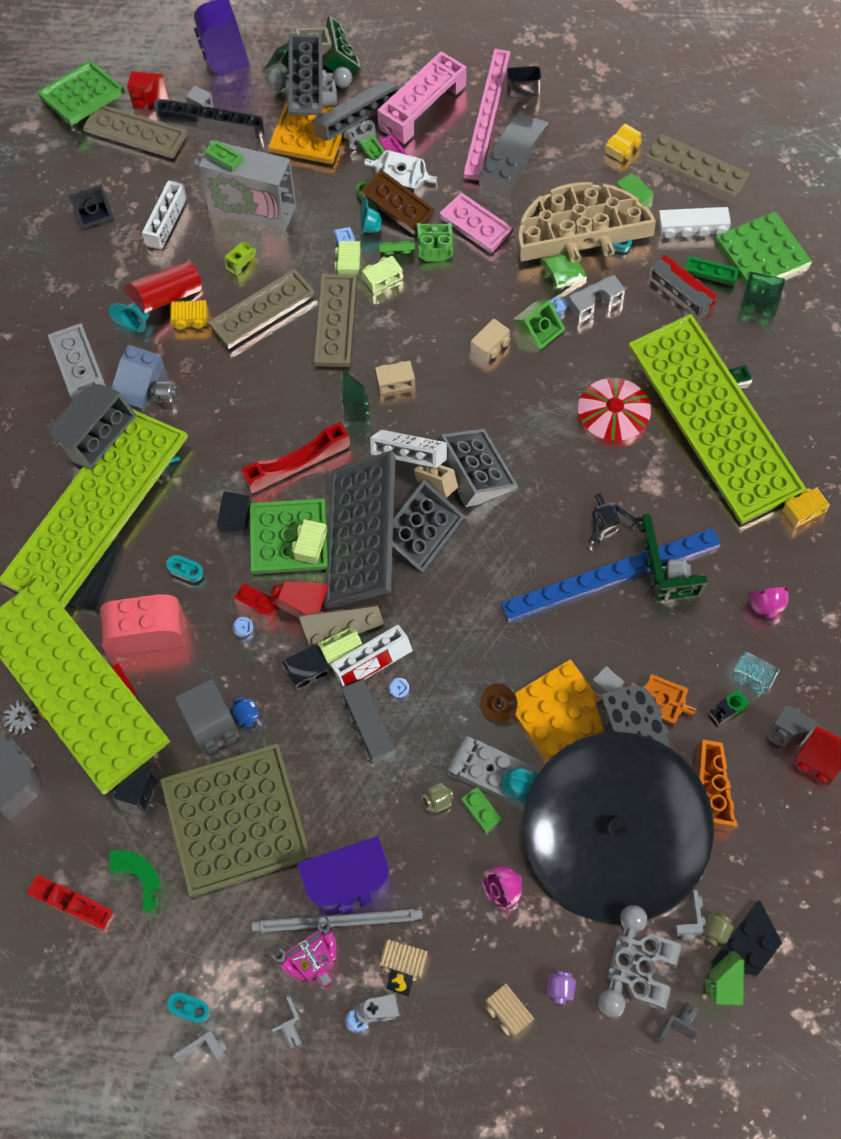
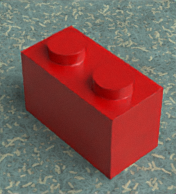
[234,583,279,624]

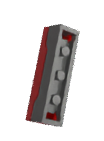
[649,255,717,318]

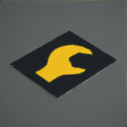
[386,969,414,997]

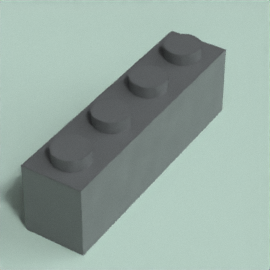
[340,679,396,765]

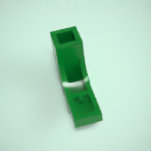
[109,850,164,916]

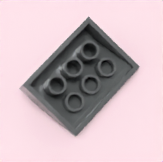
[437,429,518,507]
[392,479,465,573]

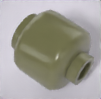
[422,783,454,813]
[703,912,734,946]

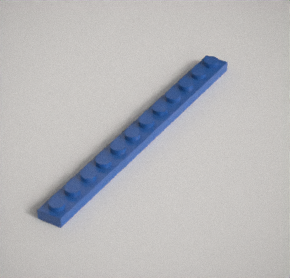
[501,528,721,622]

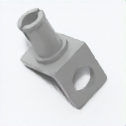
[271,995,302,1049]

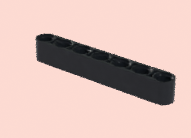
[154,99,265,138]

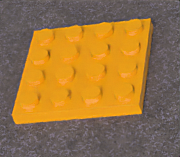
[268,100,344,164]
[514,659,604,762]

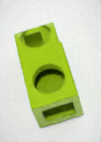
[224,242,256,276]

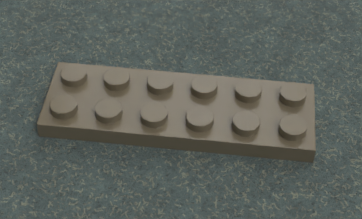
[83,106,187,159]
[645,134,751,201]
[208,269,315,349]
[314,274,357,367]

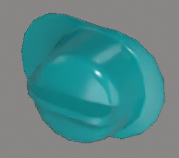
[360,197,381,236]
[108,303,150,332]
[502,768,538,803]

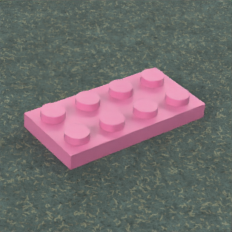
[439,193,513,253]

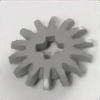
[2,700,39,734]

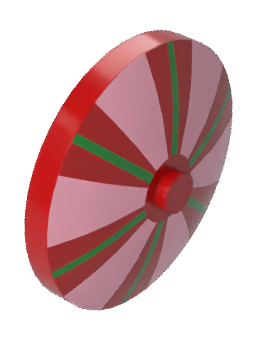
[577,378,651,444]

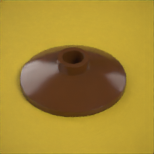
[481,683,518,723]

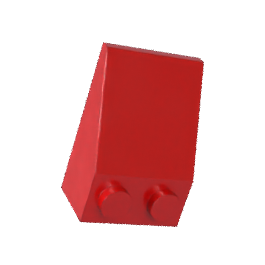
[792,726,841,785]

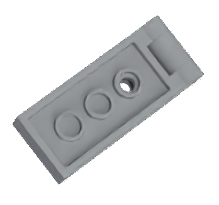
[48,323,106,401]
[446,736,540,811]

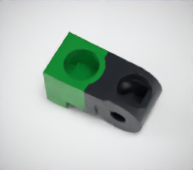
[708,689,749,726]

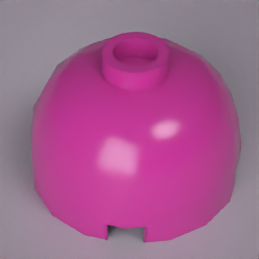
[748,587,789,618]
[482,865,522,911]

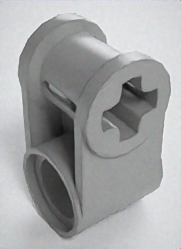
[343,120,376,150]
[355,994,400,1023]

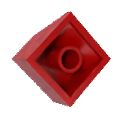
[127,71,169,111]

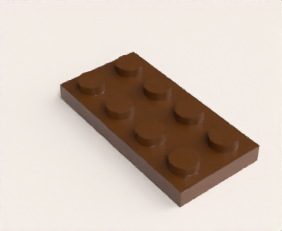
[360,169,435,235]

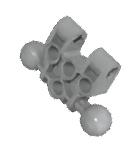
[267,67,352,108]
[598,905,681,1018]

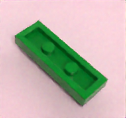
[685,256,740,286]

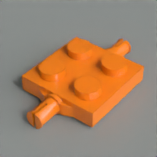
[631,674,696,726]

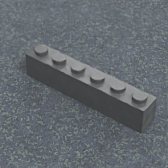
[312,80,398,141]

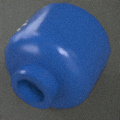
[230,696,260,728]

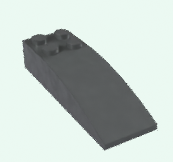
[289,34,323,115]
[479,113,549,197]

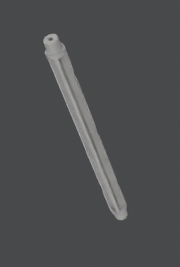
[252,909,422,933]

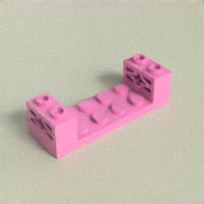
[378,51,466,145]

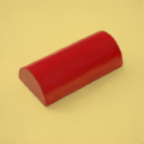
[123,261,202,313]

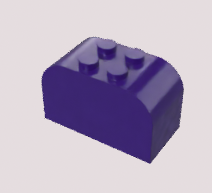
[194,0,250,74]
[297,836,390,915]

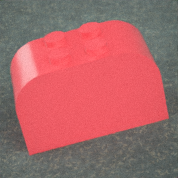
[100,594,186,657]

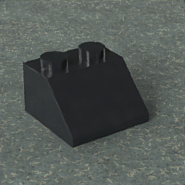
[68,184,114,229]
[112,766,159,817]

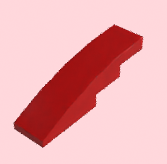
[26,874,113,930]

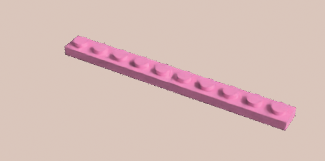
[464,49,510,181]

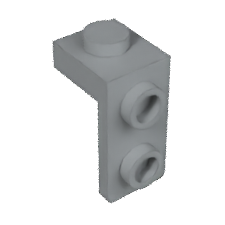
[674,890,706,941]
[172,1031,227,1063]

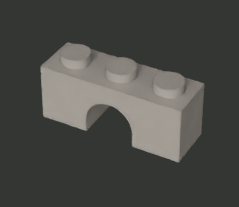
[568,275,625,321]

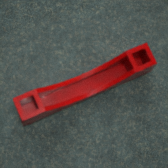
[241,422,350,494]

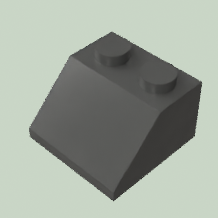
[767,704,823,747]

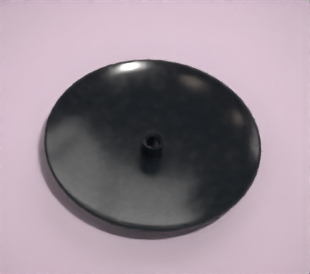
[522,732,714,924]

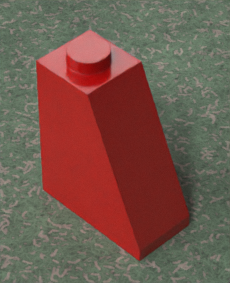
[269,581,329,618]

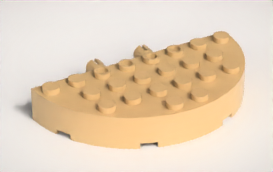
[518,182,656,263]

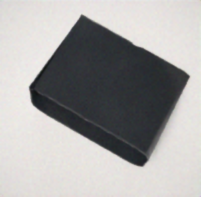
[506,66,541,98]
[217,491,251,536]
[282,644,330,691]

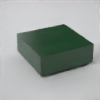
[729,365,753,386]

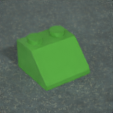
[513,299,565,350]
[705,951,744,1005]

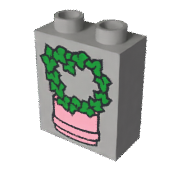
[195,140,296,230]

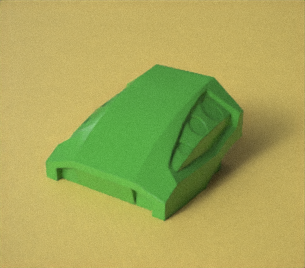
[417,223,453,262]
[540,253,587,288]

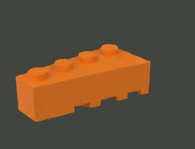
[694,740,738,832]

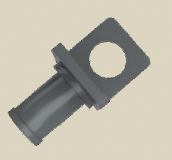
[657,1003,698,1044]

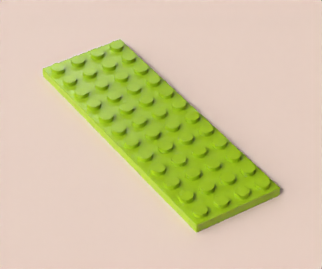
[628,314,806,525]
[0,409,188,608]
[0,578,171,795]

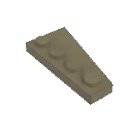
[298,604,384,647]

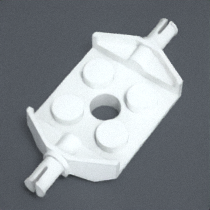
[364,150,437,193]

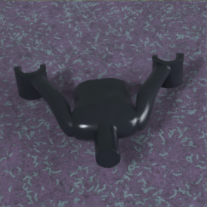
[588,493,642,547]

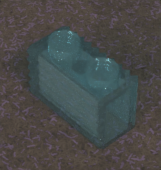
[731,651,780,694]

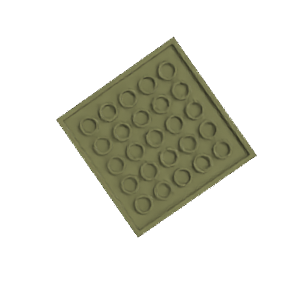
[160,743,311,898]

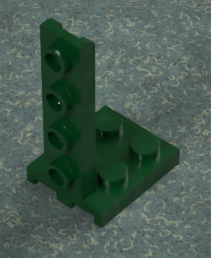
[638,514,708,603]

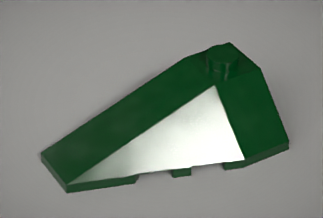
[322,16,361,71]

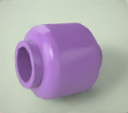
[546,970,576,1004]

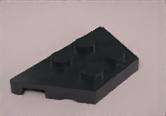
[709,900,782,978]

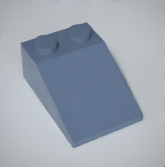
[111,345,164,410]

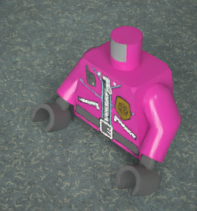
[270,917,337,987]

